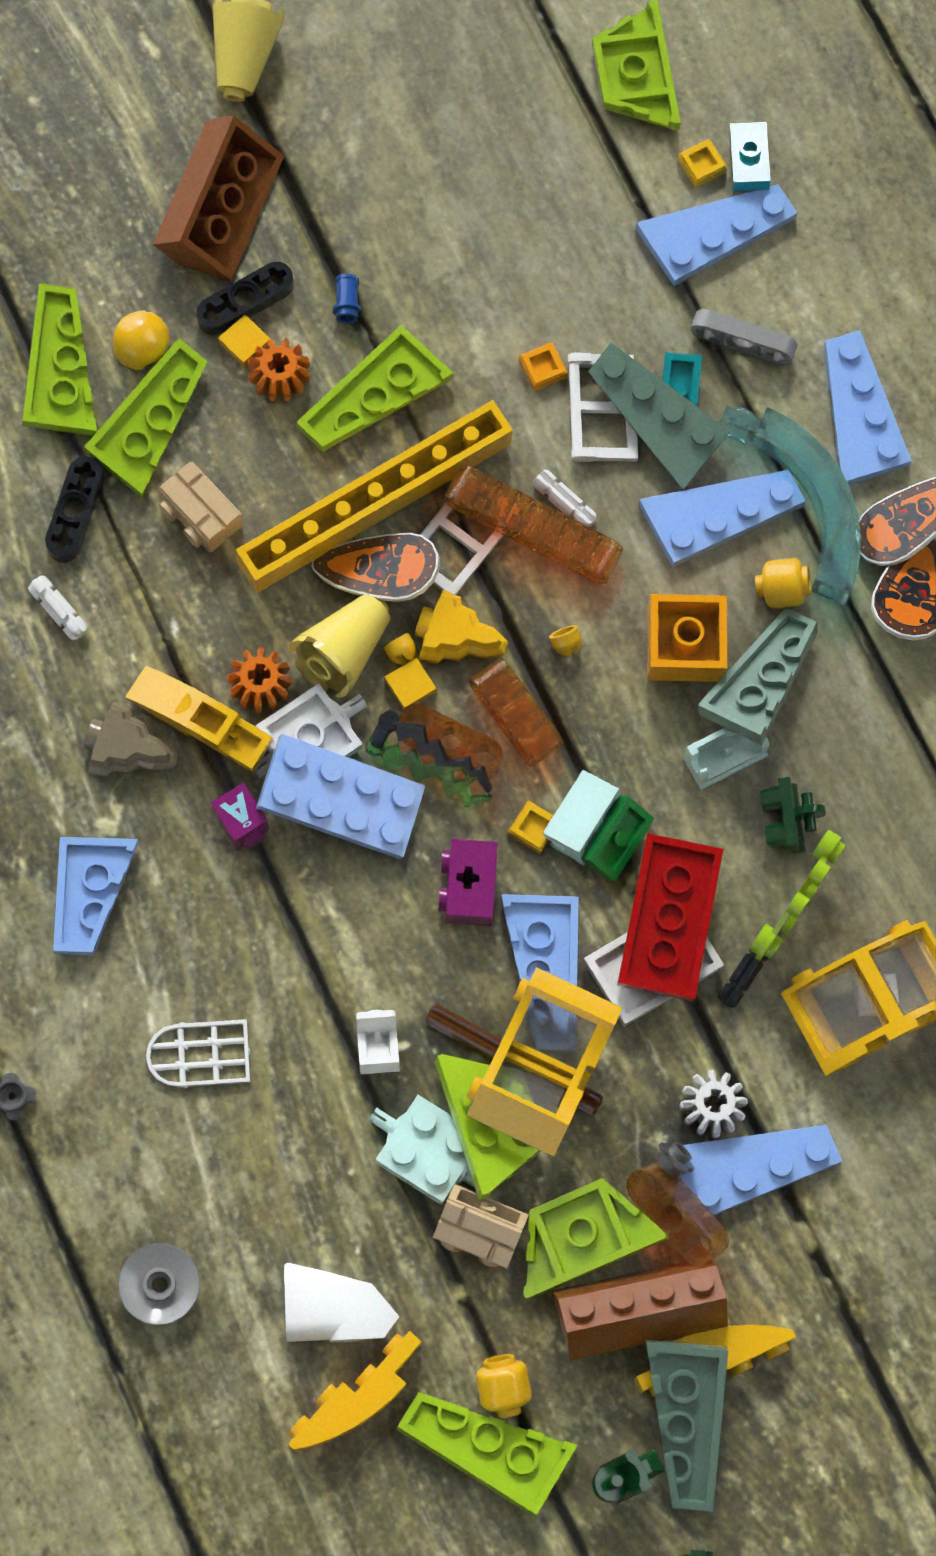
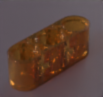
[468,658,564,767]
[399,704,503,780]
[626,1161,729,1266]

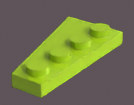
[296,325,454,452]

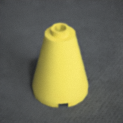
[213,0,285,102]
[289,595,390,698]

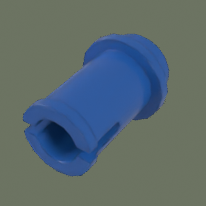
[333,274,362,324]

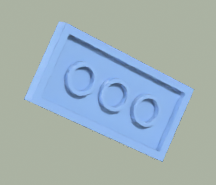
[256,734,425,860]

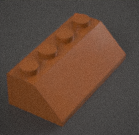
[153,115,284,281]
[552,1257,728,1360]

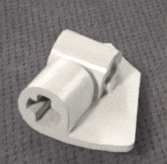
[284,1263,399,1343]

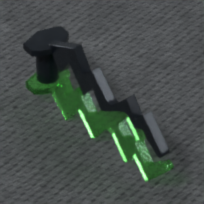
[365,709,492,808]

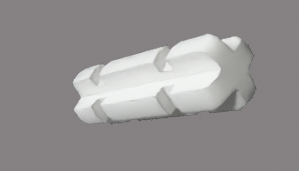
[533,470,597,531]
[28,575,89,641]

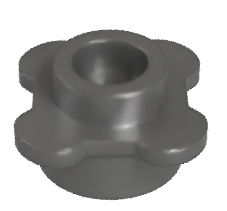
[0,1073,36,1120]
[655,1140,695,1179]

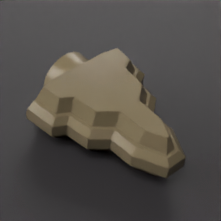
[84,702,179,777]

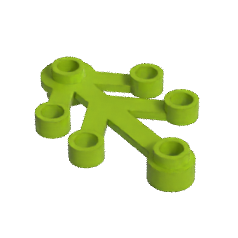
[749,829,846,961]

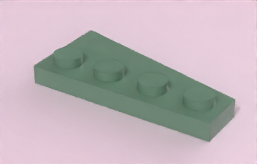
[588,343,729,491]
[698,608,818,745]
[646,1339,728,1512]

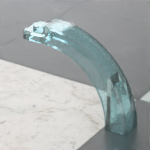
[720,405,861,606]

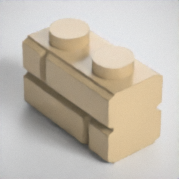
[158,462,243,553]
[433,1184,529,1269]

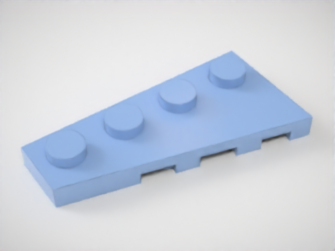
[635,185,798,287]
[824,330,912,488]
[638,470,806,568]
[500,894,579,1053]
[677,1125,842,1223]

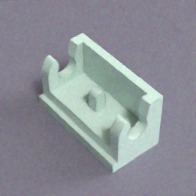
[683,728,769,791]
[543,770,621,865]

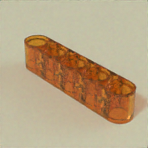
[443,465,623,584]

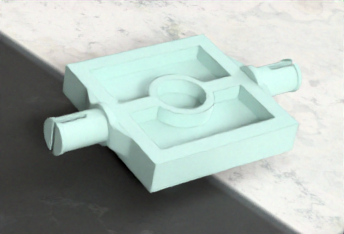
[368,1095,475,1205]

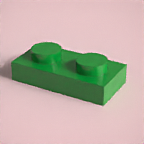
[581,795,655,882]

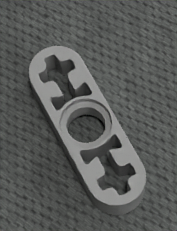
[690,309,798,365]

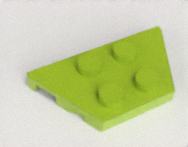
[592,0,681,130]
[434,1054,541,1201]
[523,1178,669,1300]

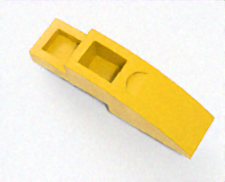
[125,666,274,772]
[633,1325,796,1397]
[288,1331,422,1452]

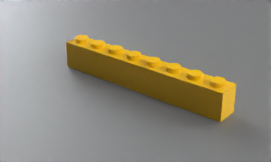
[236,400,513,594]

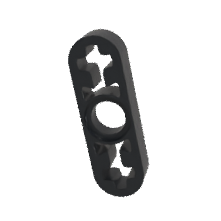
[196,262,293,335]
[45,456,104,562]

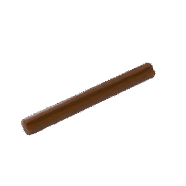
[425,1004,603,1115]

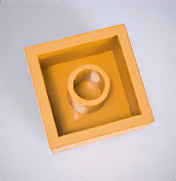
[647,594,727,682]

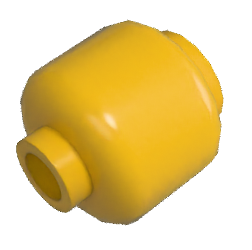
[755,558,812,609]
[476,1354,532,1418]

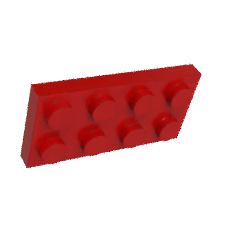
[617,833,724,1002]

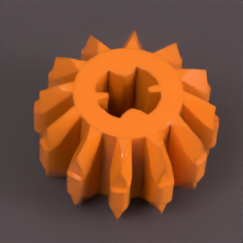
[248,338,310,403]
[227,647,293,713]

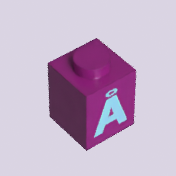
[210,783,269,850]

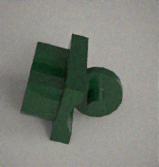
[760,777,826,853]
[592,1449,665,1504]

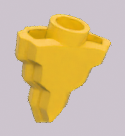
[415,590,508,664]

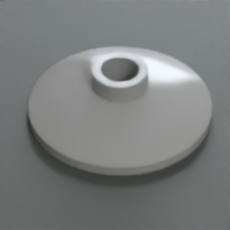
[119,1243,200,1325]

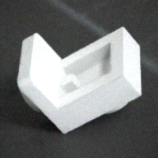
[356,1010,400,1074]

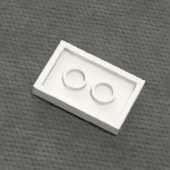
[583,933,724,1027]

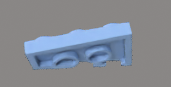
[53,837,139,955]

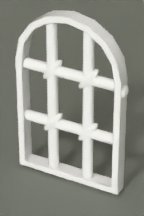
[146,1019,250,1088]

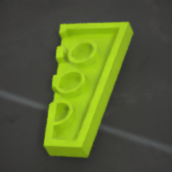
[22,283,97,436]
[83,338,208,498]
[396,1392,578,1518]

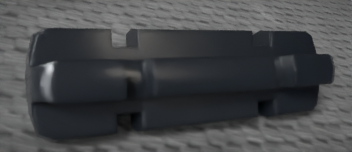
[718,950,768,1008]

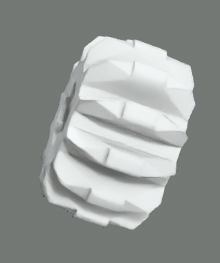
[679,1070,748,1138]

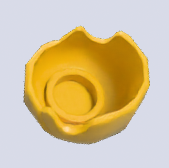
[111,310,171,370]

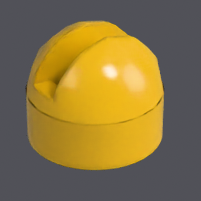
[549,625,582,657]
[383,632,417,665]

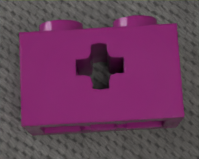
[438,839,498,926]

